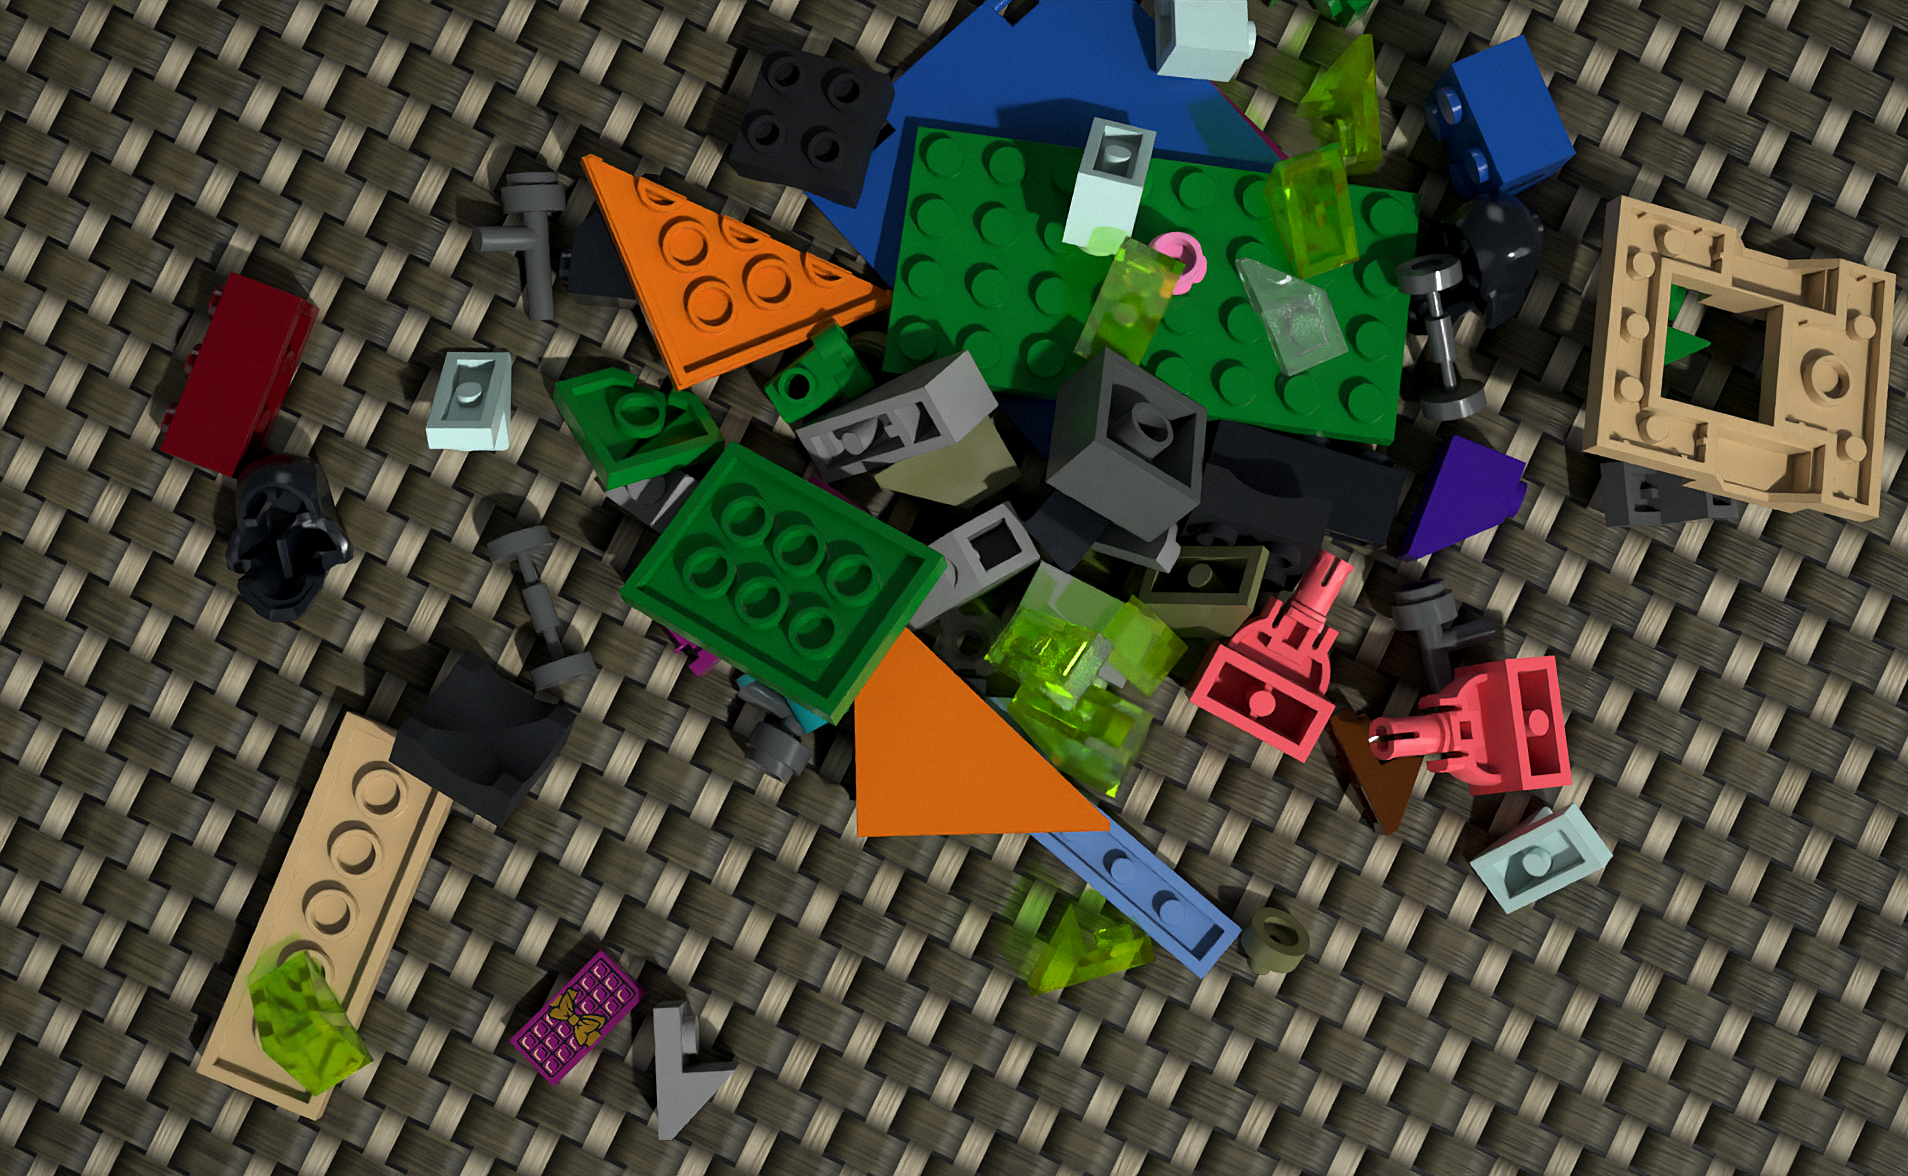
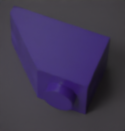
[1396,434,1527,563]

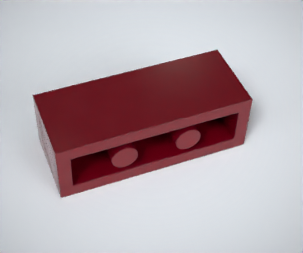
[160,271,320,479]

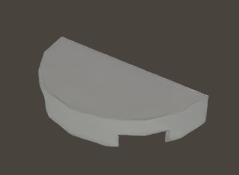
[1090,521,1181,574]

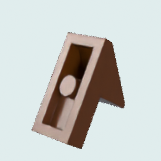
[1324,707,1425,836]

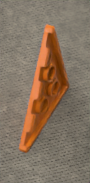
[580,154,893,393]
[854,627,1110,837]

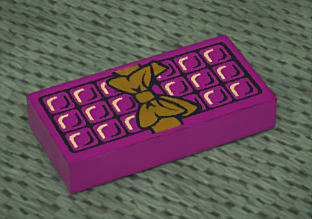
[509,948,648,1087]

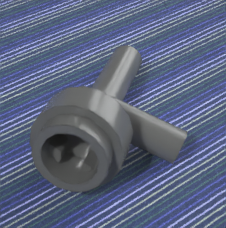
[472,172,566,321]
[1389,578,1496,713]
[738,680,812,784]

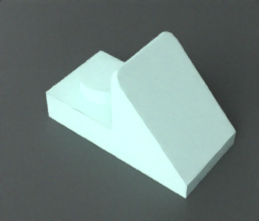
[426,352,512,451]
[1469,802,1613,914]

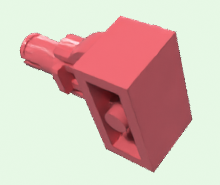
[1184,549,1354,763]
[1369,656,1572,796]

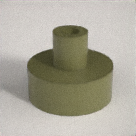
[1241,907,1310,975]

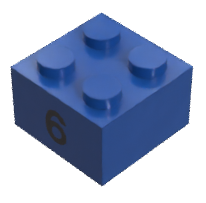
[1424,34,1576,200]

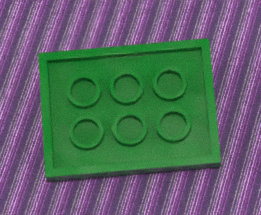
[618,440,948,726]

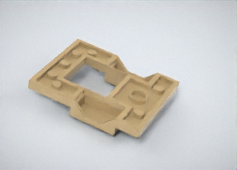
[1582,195,1896,522]

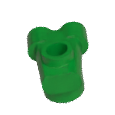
[763,321,876,424]

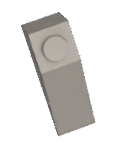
[795,349,999,484]

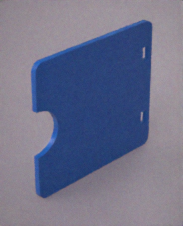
[803,0,1297,464]

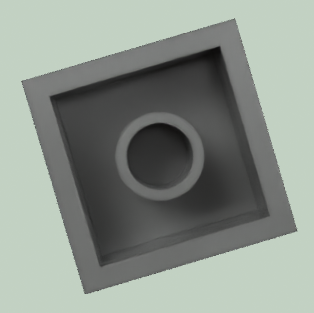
[1045,346,1207,543]

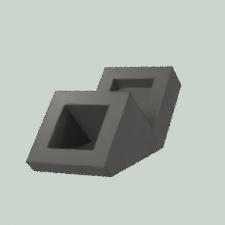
[1600,461,1739,527]

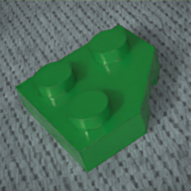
[553,367,726,491]

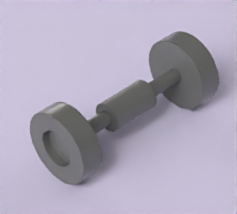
[1395,253,1487,421]
[486,525,597,691]

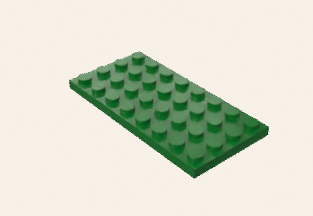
[882,126,1422,446]

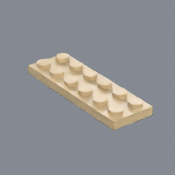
[196,711,453,1121]

